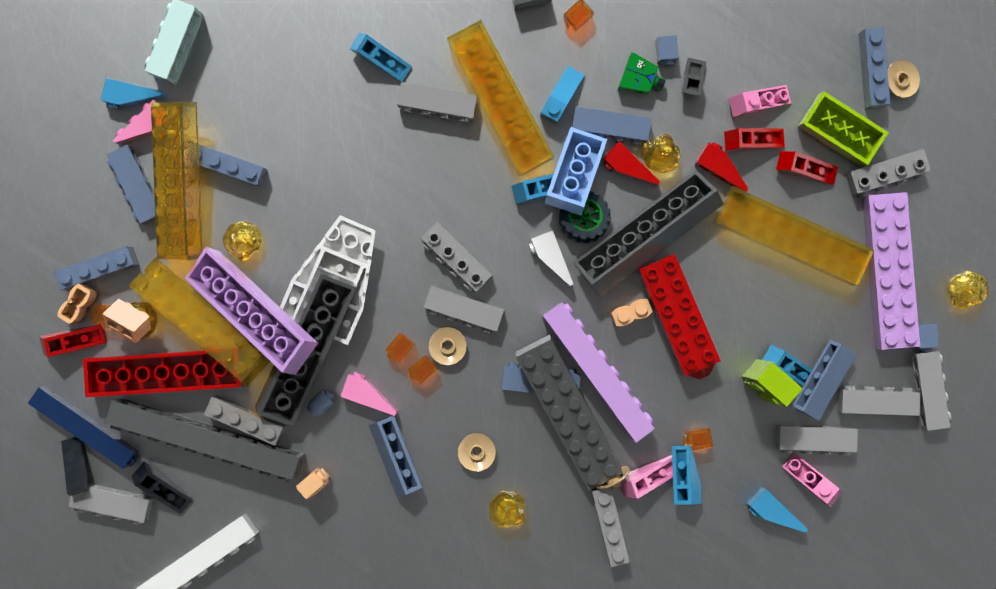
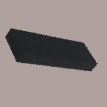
[61,437,89,496]

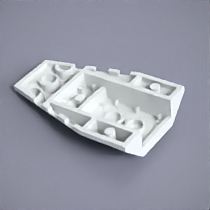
[280,215,376,345]

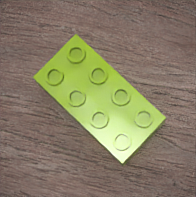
[797,91,889,168]
[742,359,803,407]

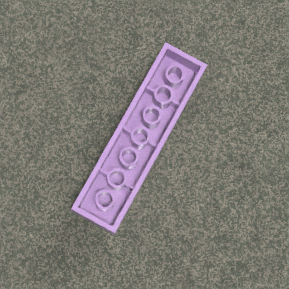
[862,192,920,350]
[185,247,318,375]
[542,302,655,442]

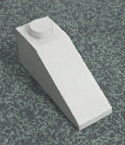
[529,231,574,286]

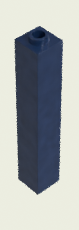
[28,386,139,469]

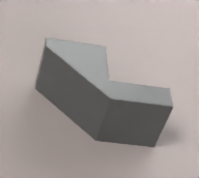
[681,58,706,97]

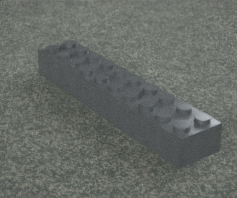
[105,398,305,482]

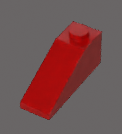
[724,128,785,151]
[602,141,660,186]
[695,142,749,194]
[776,151,838,185]
[39,324,106,357]

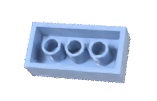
[545,127,607,215]

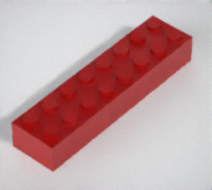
[83,348,245,397]

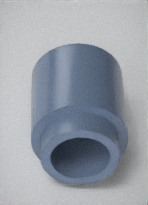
[306,389,335,418]

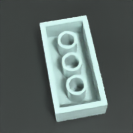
[145,0,204,86]

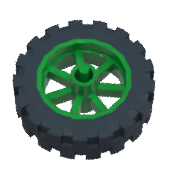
[559,191,611,243]

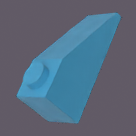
[349,33,412,82]
[540,66,584,125]
[101,78,167,109]
[511,174,554,204]
[762,345,812,387]
[672,446,702,505]
[747,487,808,533]

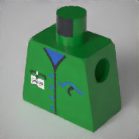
[618,52,666,95]

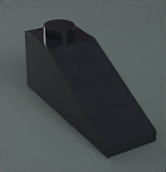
[132,461,193,514]

